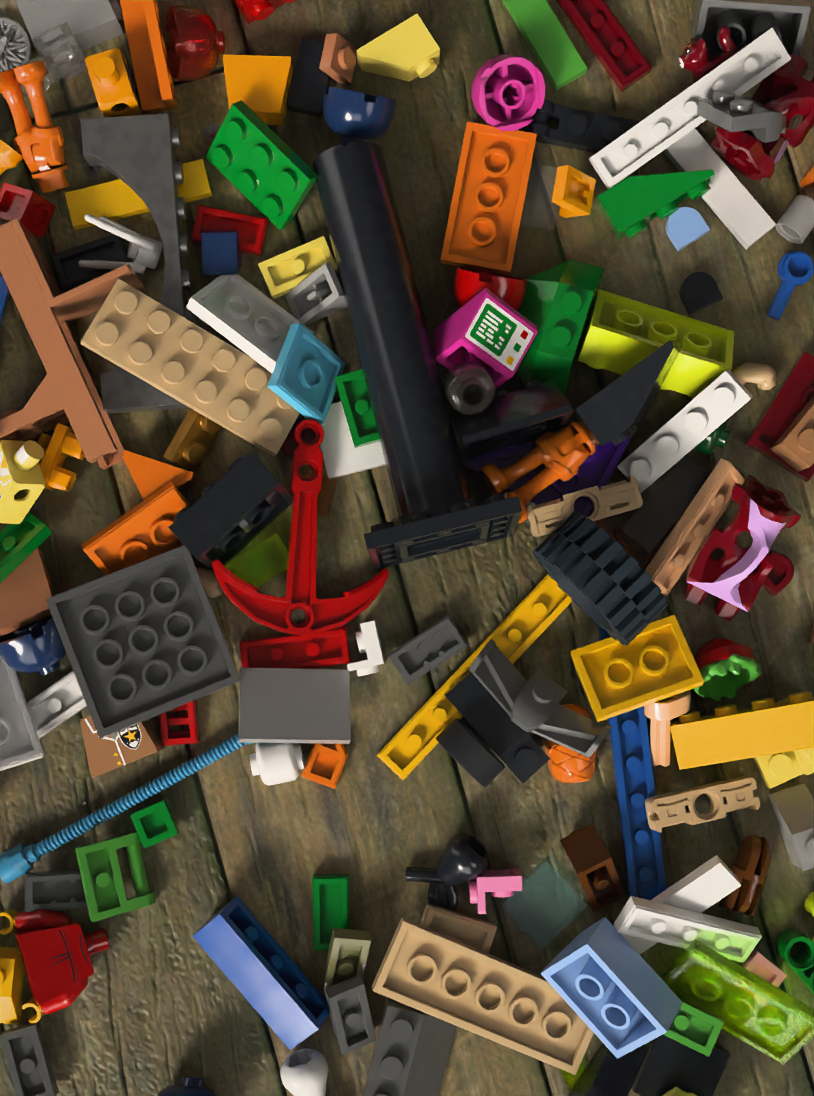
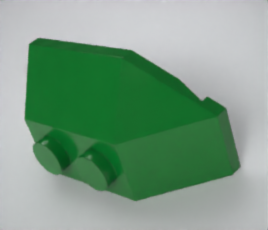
[516,259,605,395]

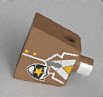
[80,715,164,778]

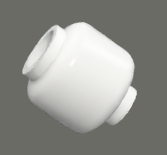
[249,743,305,786]

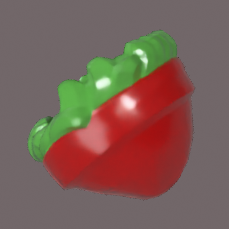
[694,637,762,702]

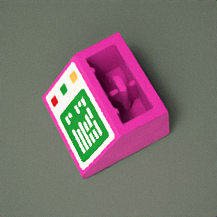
[434,288,538,396]

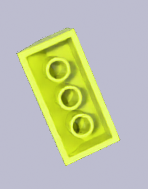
[578,289,735,399]

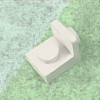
[347,620,385,677]

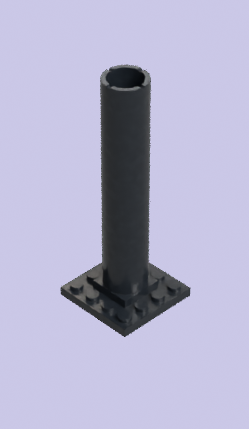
[313,141,522,570]

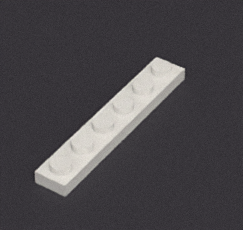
[589,28,791,189]

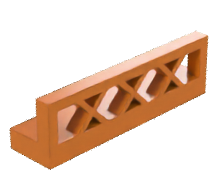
[120,0,179,114]

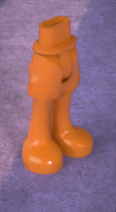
[0,60,69,193]
[479,420,600,524]

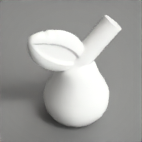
[280,1048,329,1096]

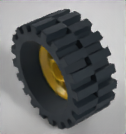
[533,511,668,646]

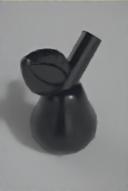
[405,833,489,911]

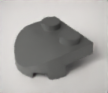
[698,91,786,143]

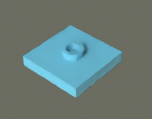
[267,323,346,424]

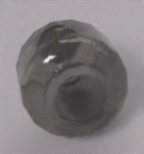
[443,361,495,415]

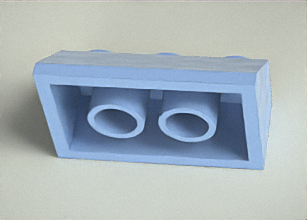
[541,917,683,1059]

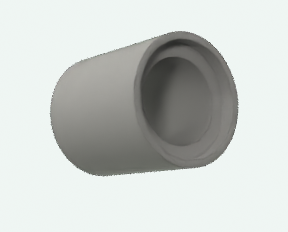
[775,195,814,244]

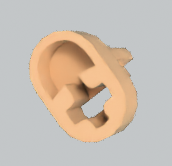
[644,690,691,767]

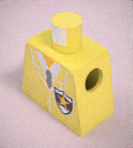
[0,439,45,524]

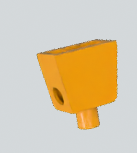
[223,54,294,126]

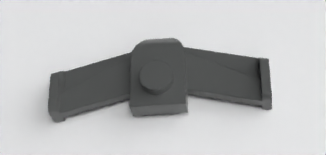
[469,638,612,758]

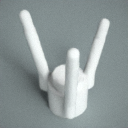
[78,214,162,274]

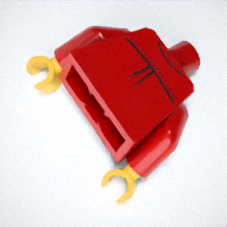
[0,909,110,1024]

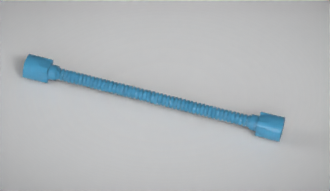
[0,734,253,884]

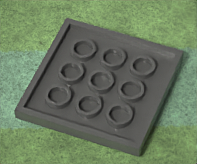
[46,545,241,738]

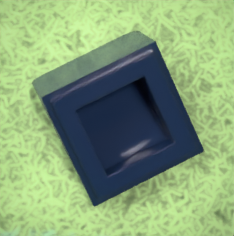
[202,230,243,275]

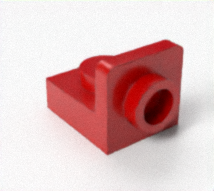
[0,182,55,238]

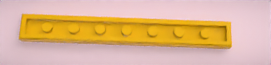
[377,574,572,780]

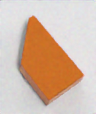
[301,743,348,789]

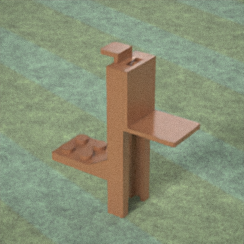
[0,218,145,470]

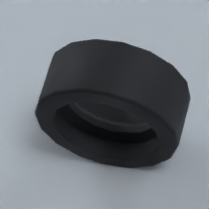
[436,718,505,787]

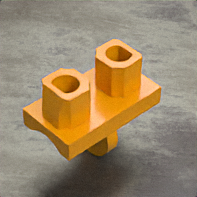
[38,423,85,491]

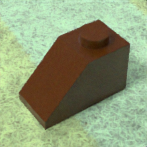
[560,824,626,912]

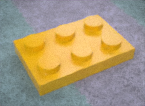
[571,614,704,722]

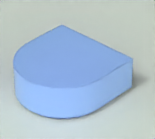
[665,207,710,251]

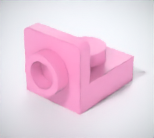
[469,868,522,914]

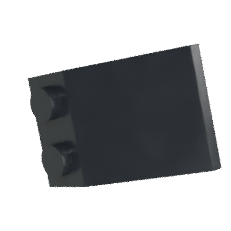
[576,340,683,446]

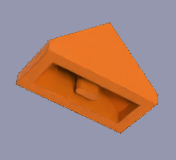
[122,450,199,500]

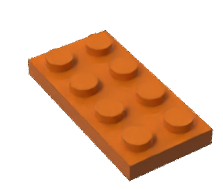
[440,122,537,276]

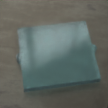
[500,860,588,950]

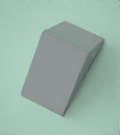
[285,262,347,326]

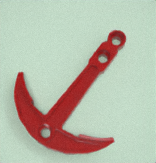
[211,420,390,635]

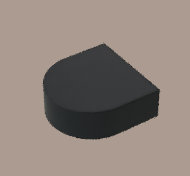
[679,272,723,316]

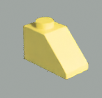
[356,13,440,82]

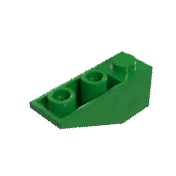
[597,169,715,240]

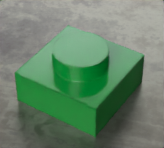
[130,799,180,849]

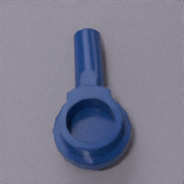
[767,250,814,320]

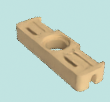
[527,476,643,537]
[645,776,760,832]

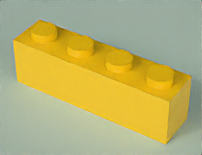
[670,691,814,770]

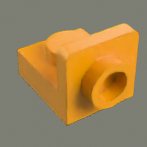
[552,165,596,218]

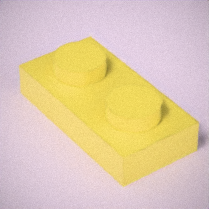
[258,236,338,299]

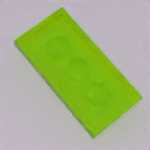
[660,939,814,1065]

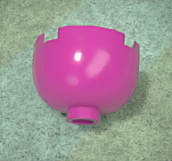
[471,54,546,131]

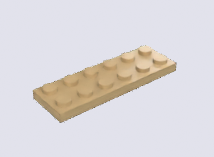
[80,278,300,456]
[371,917,594,1075]

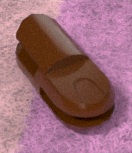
[718,835,773,917]

